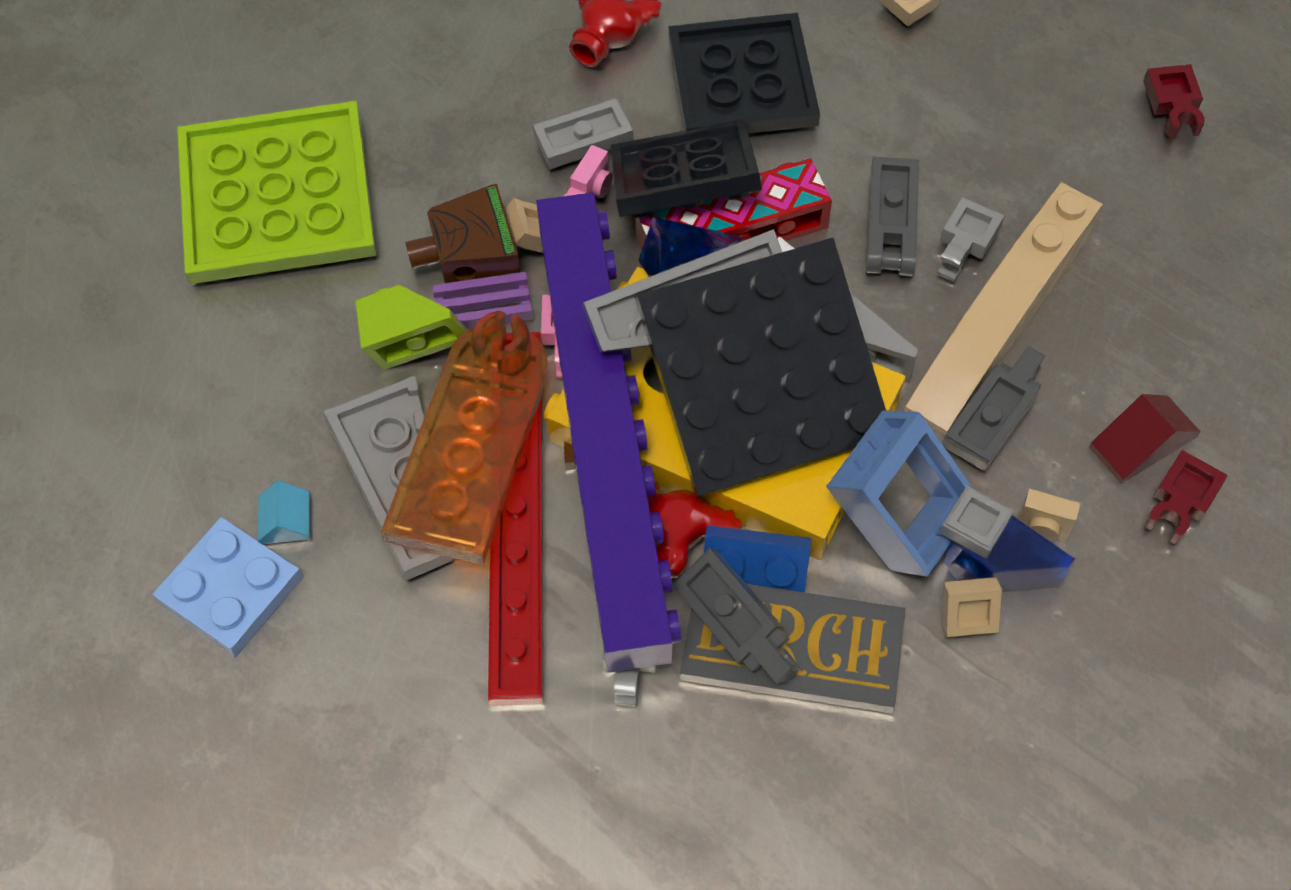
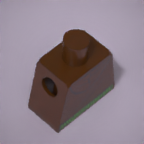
[405,184,520,283]

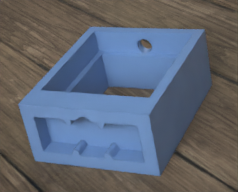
[826,410,974,576]

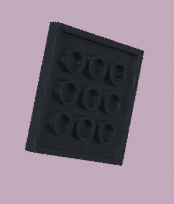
[635,237,886,496]

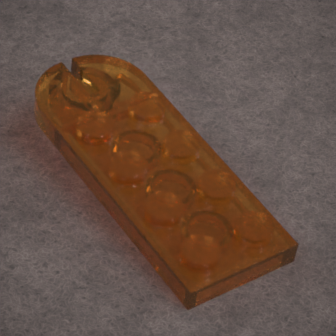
[381,311,548,565]

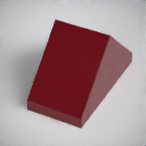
[1089,394,1201,484]

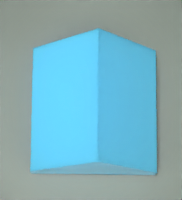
[258,480,310,544]

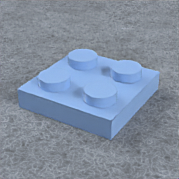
[152,517,303,657]

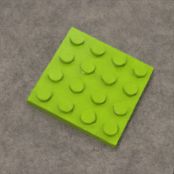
[177,100,377,284]

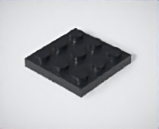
[668,12,820,133]
[611,119,762,218]

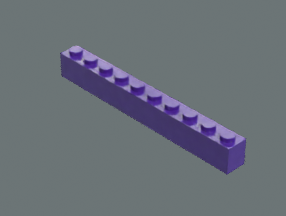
[536,192,681,673]

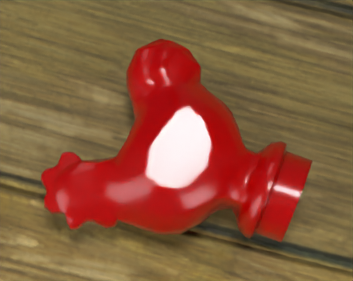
[569,0,662,67]
[647,480,742,578]

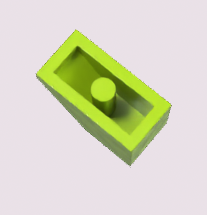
[355,284,471,370]

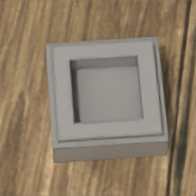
[940,485,1014,559]

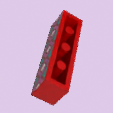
[635,158,832,274]

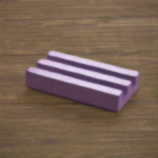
[432,272,533,329]

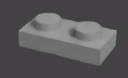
[533,98,633,169]

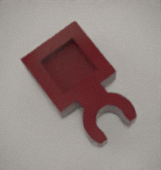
[1143,64,1205,139]
[1145,450,1228,544]

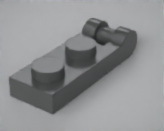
[866,157,919,276]

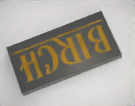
[680,584,906,714]

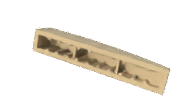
[904,182,1103,435]

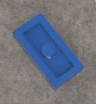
[704,525,811,593]

